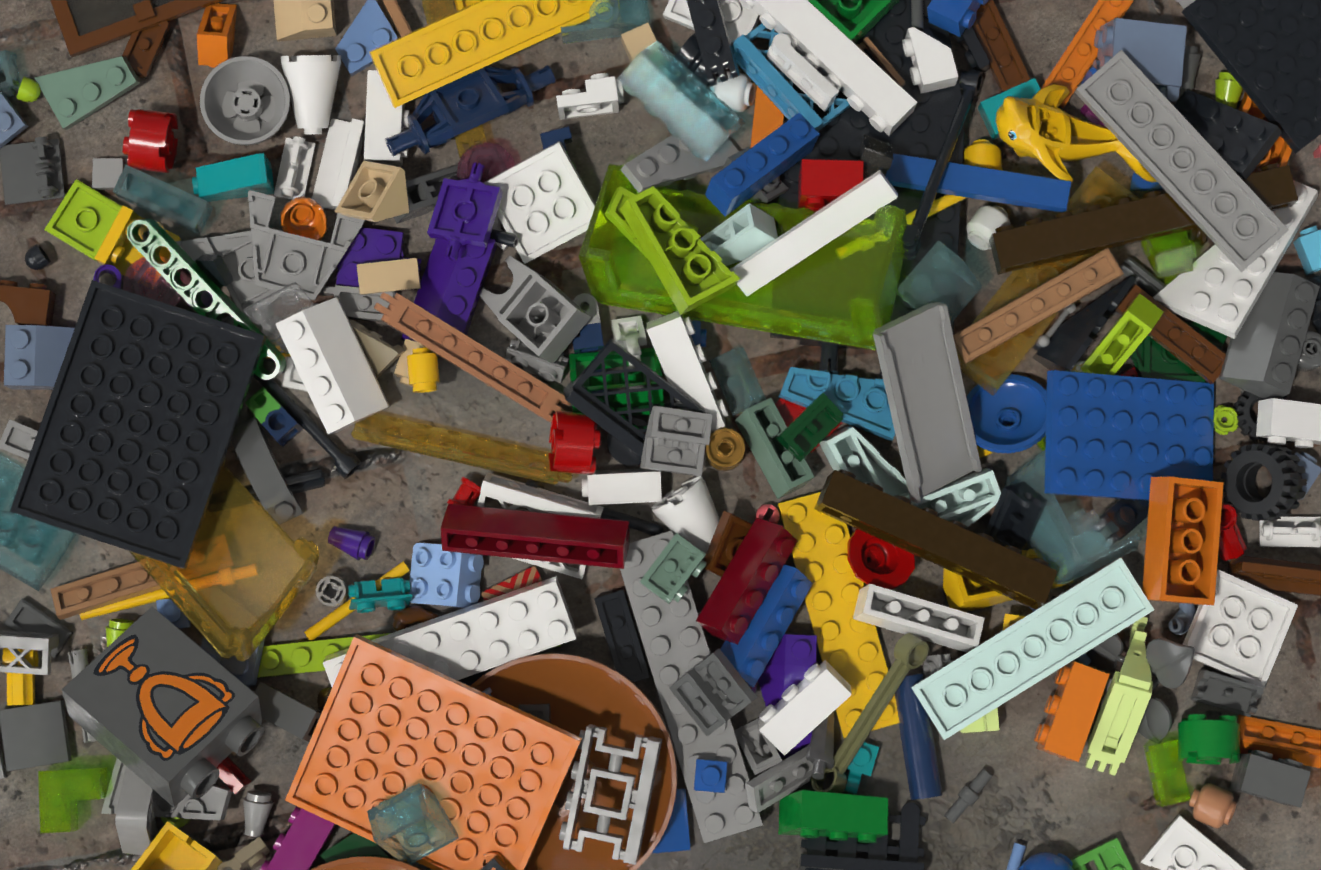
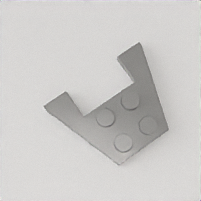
[248,190,364,301]
[176,231,282,325]

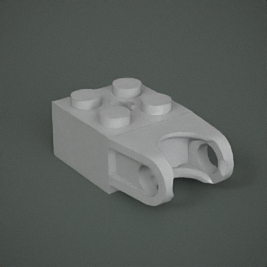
[479,255,591,364]

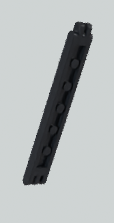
[687,0,740,87]

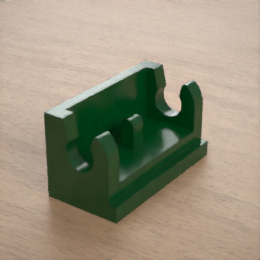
[776,393,843,462]

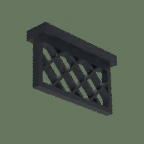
[564,339,706,458]

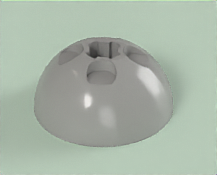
[200,56,290,145]

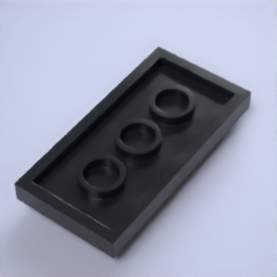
[1174,89,1282,180]

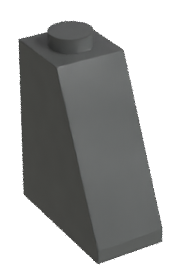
[253,682,322,742]

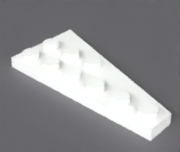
[1153,180,1318,339]

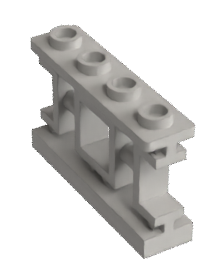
[559,724,662,865]

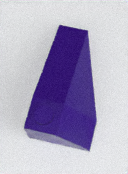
[758,634,817,758]

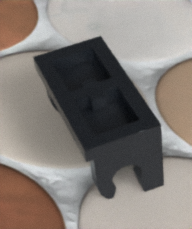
[984,481,1047,550]

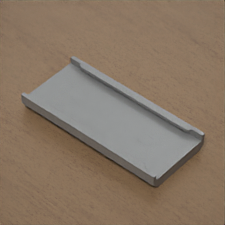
[873,302,982,504]

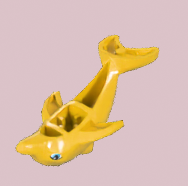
[995,84,1157,183]

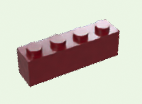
[696,517,798,645]

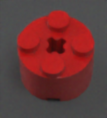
[123,109,178,173]
[548,411,600,474]

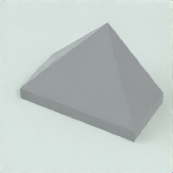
[734,718,782,775]

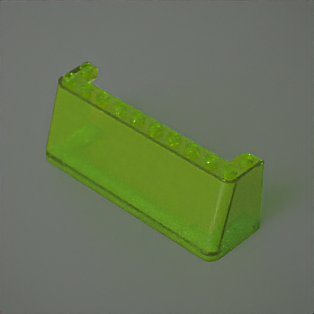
[579,164,907,350]

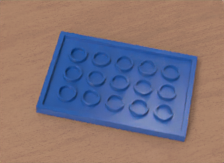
[1045,370,1214,501]

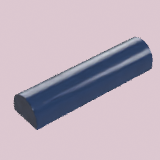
[895,674,943,800]

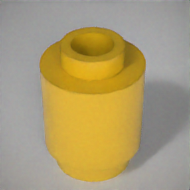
[407,348,440,393]

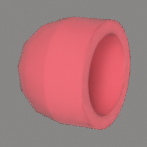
[755,504,780,524]

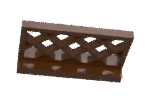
[1228,556,1321,596]

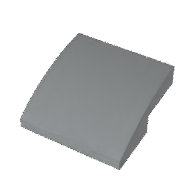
[640,406,713,476]

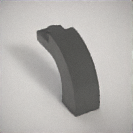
[231,416,303,527]

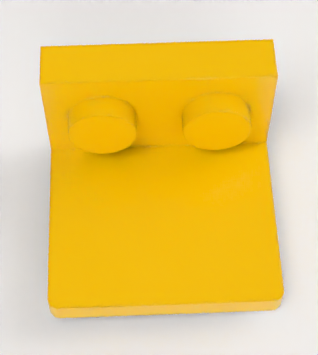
[94,205,181,290]

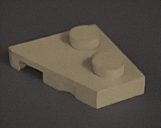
[349,320,405,379]

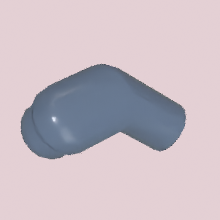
[1169,603,1196,635]

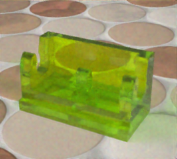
[1143,739,1191,807]

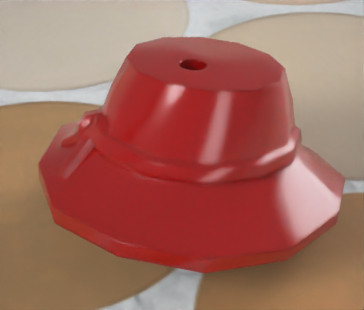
[847,528,915,590]

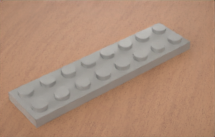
[1075,50,1289,272]

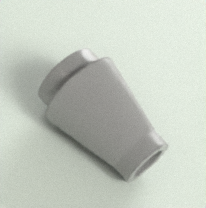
[243,790,274,837]

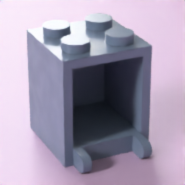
[1092,18,1187,102]

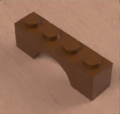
[0,280,56,326]

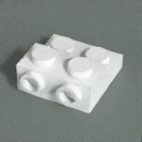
[556,73,624,120]

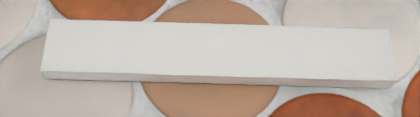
[730,170,898,296]

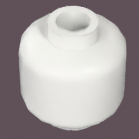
[710,71,756,112]
[966,205,1011,250]

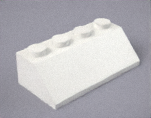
[276,297,390,434]

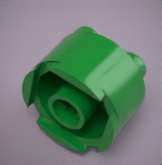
[1178,714,1240,765]

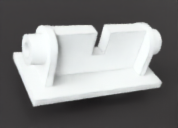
[274,136,316,199]
[1259,516,1321,547]

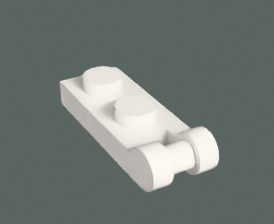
[767,33,839,112]

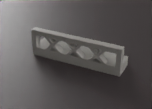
[0,630,59,675]

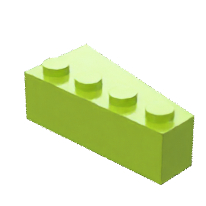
[621,186,740,315]

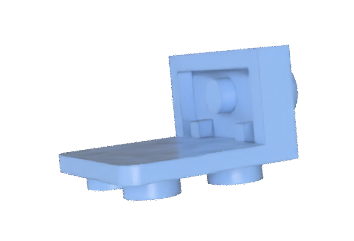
[408,543,484,608]

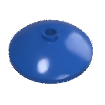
[966,374,1047,453]

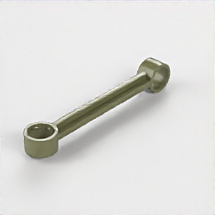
[811,633,929,794]

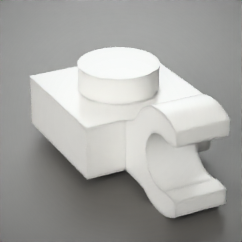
[611,315,647,366]

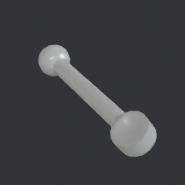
[1038,303,1077,347]

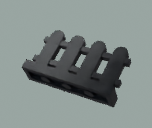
[799,802,926,870]

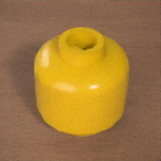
[963,139,1002,170]

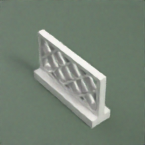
[477,472,604,579]

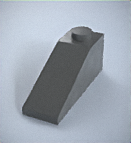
[394,162,483,224]

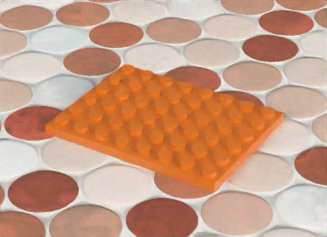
[285,634,583,870]

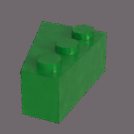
[778,790,888,843]

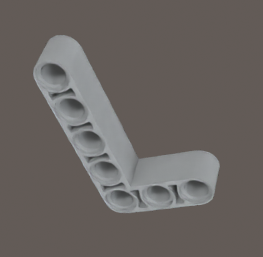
[115,766,158,855]

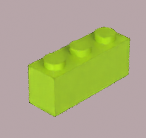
[1080,293,1164,375]

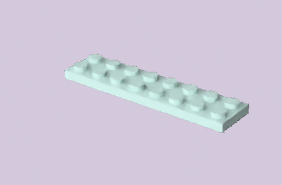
[911,558,1154,740]

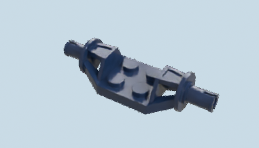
[385,65,556,157]

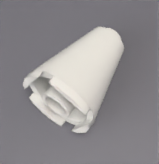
[281,55,341,134]
[652,476,720,560]

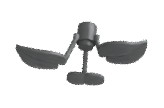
[1086,634,1194,743]

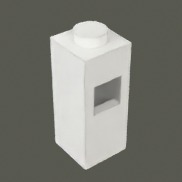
[582,468,662,505]

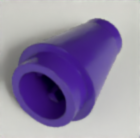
[328,526,375,560]

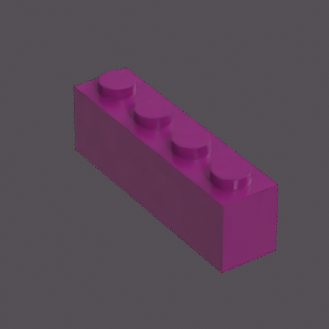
[260,806,337,870]

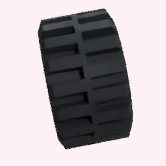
[1221,444,1307,521]

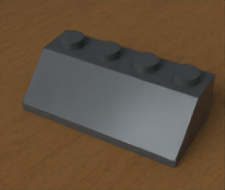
[1219,272,1320,399]

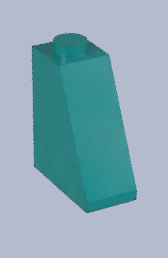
[192,153,275,202]

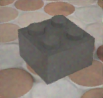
[1229,749,1311,808]

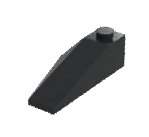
[1032,275,1136,371]

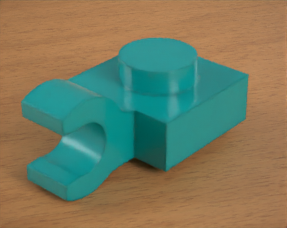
[844,742,879,794]

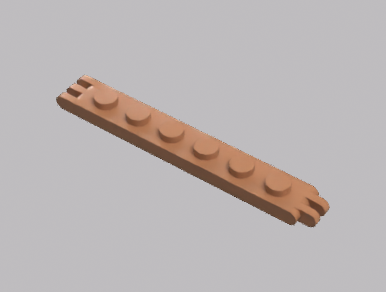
[374,292,571,423]

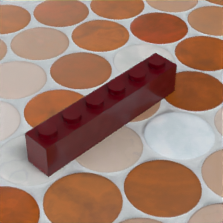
[440,504,630,569]

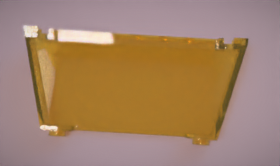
[129,458,320,662]

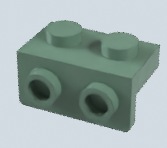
[639,533,707,604]

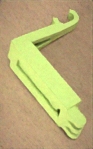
[1085,617,1153,776]

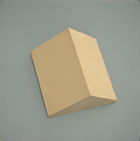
[335,161,409,222]

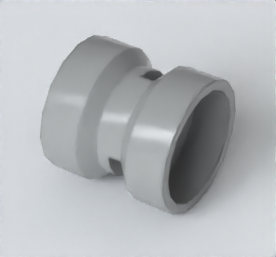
[316,576,348,607]

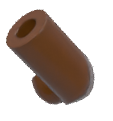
[392,605,439,631]

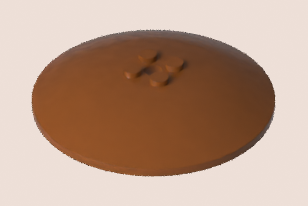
[470,653,677,870]

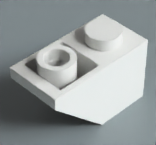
[902,27,959,94]

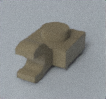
[217,836,271,870]

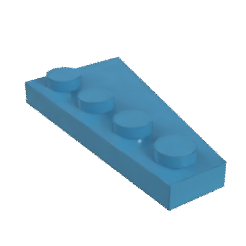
[779,367,895,441]

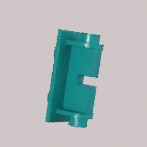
[348,577,412,613]

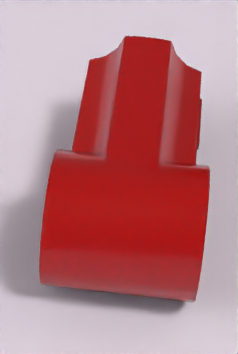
[1218,502,1247,561]

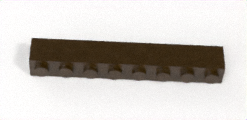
[814,470,1058,610]

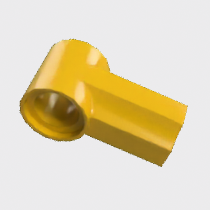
[2,648,39,706]

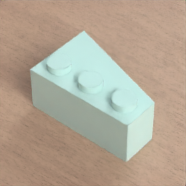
[819,427,910,500]
[911,468,1001,527]

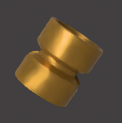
[705,428,745,471]

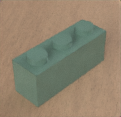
[735,398,814,499]

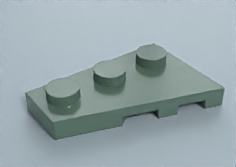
[35,56,140,130]

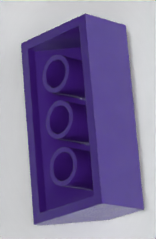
[401,238,497,342]

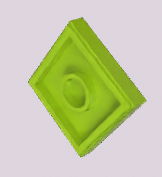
[44,179,122,262]

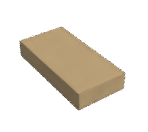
[357,258,421,295]

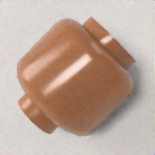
[1189,783,1237,828]

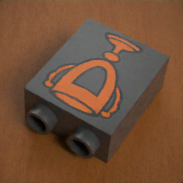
[61,607,264,807]

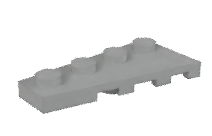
[620,112,739,193]
[101,758,233,820]

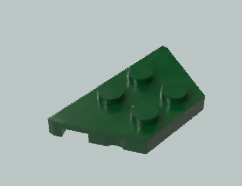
[1115,320,1227,383]

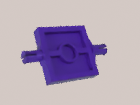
[427,163,503,262]
[336,228,422,293]

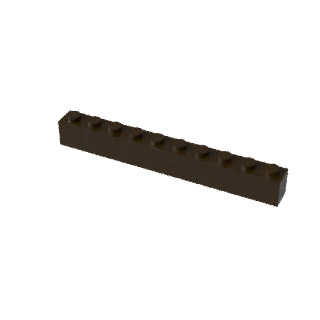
[989,163,1298,275]

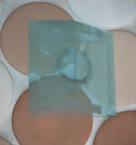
[896,240,982,323]
[367,783,459,864]

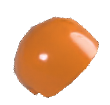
[280,196,327,241]

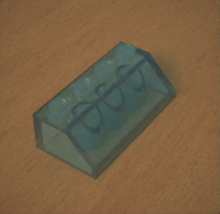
[618,41,746,162]

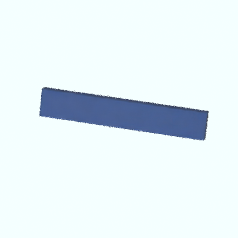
[886,153,1071,213]

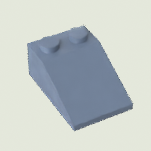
[4,325,75,390]

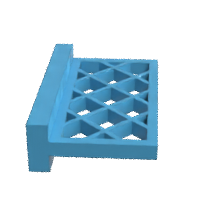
[732,24,850,132]

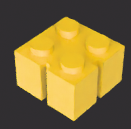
[131,821,223,870]

